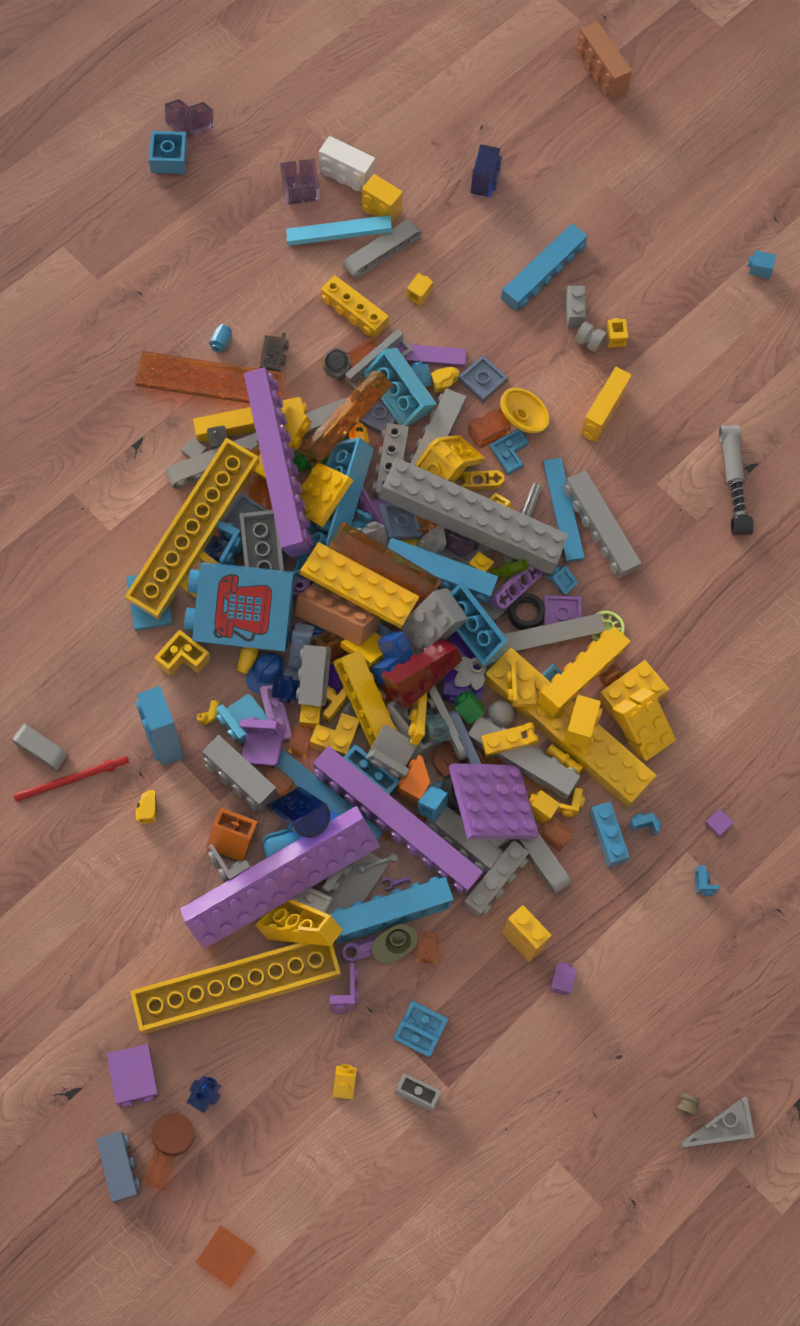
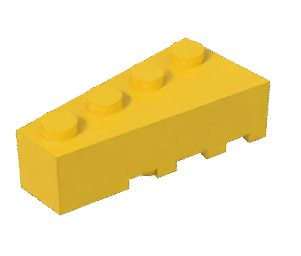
[255,899,343,946]

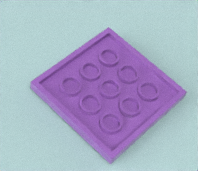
[448,763,539,839]

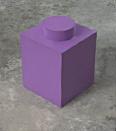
[549,962,577,996]

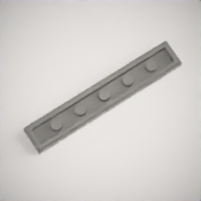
[504,613,605,654]

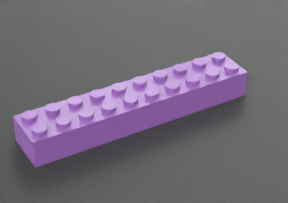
[244,367,314,558]
[313,745,483,896]
[180,806,380,950]

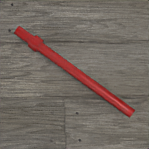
[13,756,129,802]

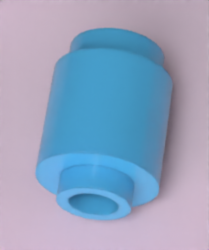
[209,324,232,353]

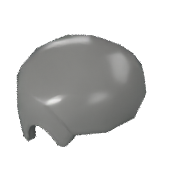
[486,700,515,728]

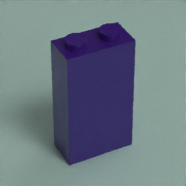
[442,631,485,704]

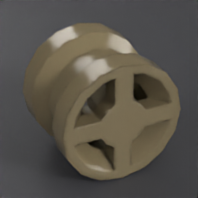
[676,1093,701,1117]

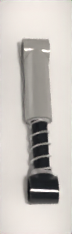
[719,425,753,536]

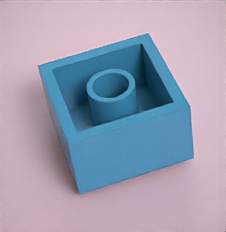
[149,131,188,174]

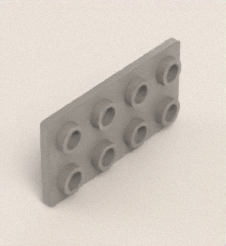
[322,852,388,914]

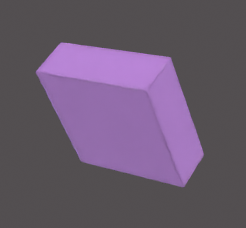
[705,809,734,837]

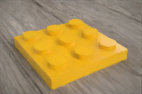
[300,462,354,528]

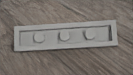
[345,329,413,396]

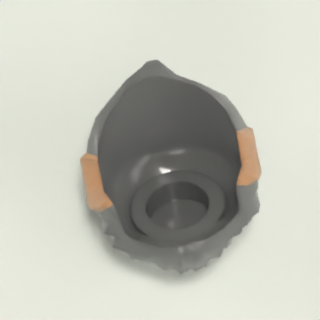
[322,348,352,380]

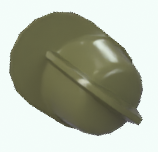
[372,924,418,964]

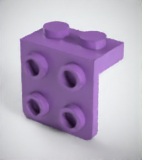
[239,717,285,766]
[330,963,359,1014]

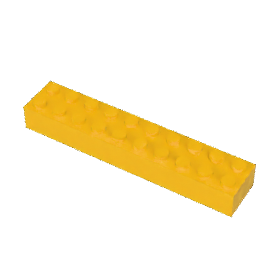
[124,438,259,620]
[484,648,657,809]
[130,943,341,1035]

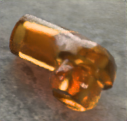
[476,749,502,765]

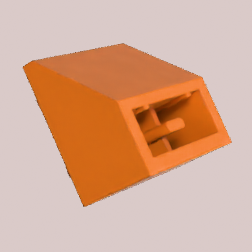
[397,755,430,809]
[206,807,259,862]

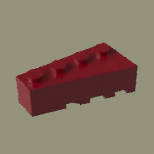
[381,638,462,709]

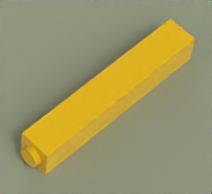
[193,397,308,443]

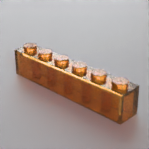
[300,371,393,463]
[328,521,442,603]

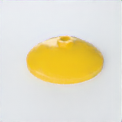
[500,387,549,433]

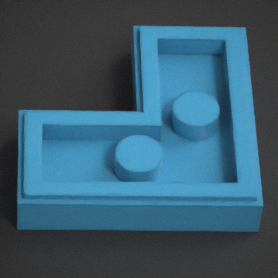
[488,429,529,476]

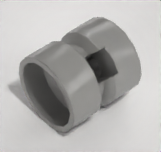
[574,321,607,354]

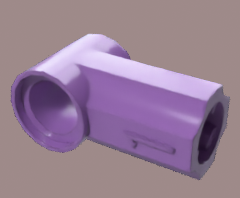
[341,935,377,965]

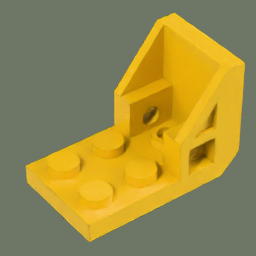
[415,435,486,483]

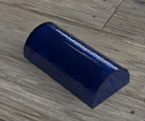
[266,787,330,838]

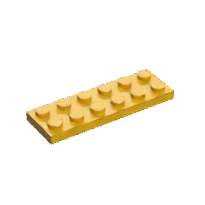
[299,542,420,629]

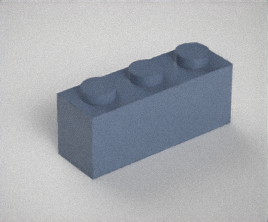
[96,1131,141,1203]

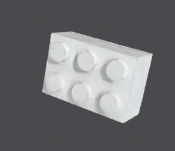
[319,136,375,192]

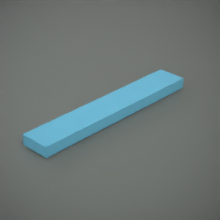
[286,215,392,246]

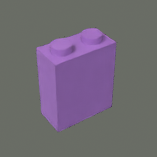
[107,1044,159,1108]

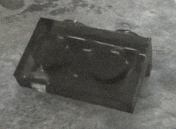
[259,333,289,373]

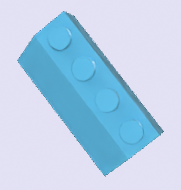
[363,348,437,426]

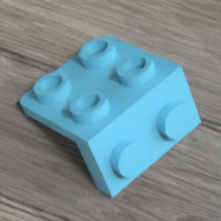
[216,694,267,745]

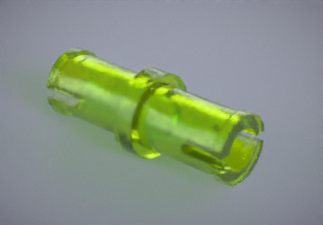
[490,559,529,579]

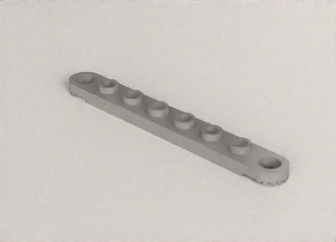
[398,629,468,760]

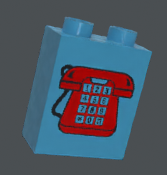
[184,562,296,651]

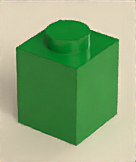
[454,689,485,725]

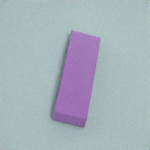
[395,344,466,368]

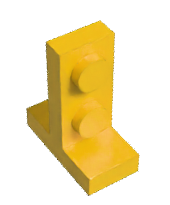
[323,686,349,723]

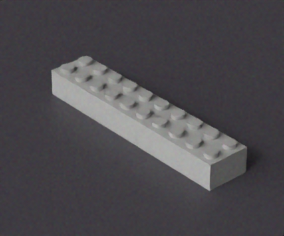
[378,457,568,574]

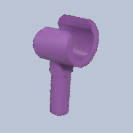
[382,876,410,891]

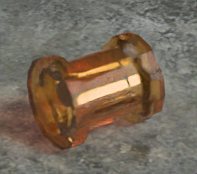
[599,664,624,687]

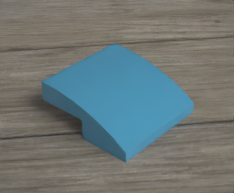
[393,1000,449,1057]

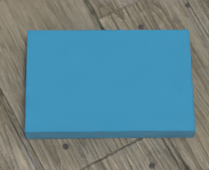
[126,575,173,631]

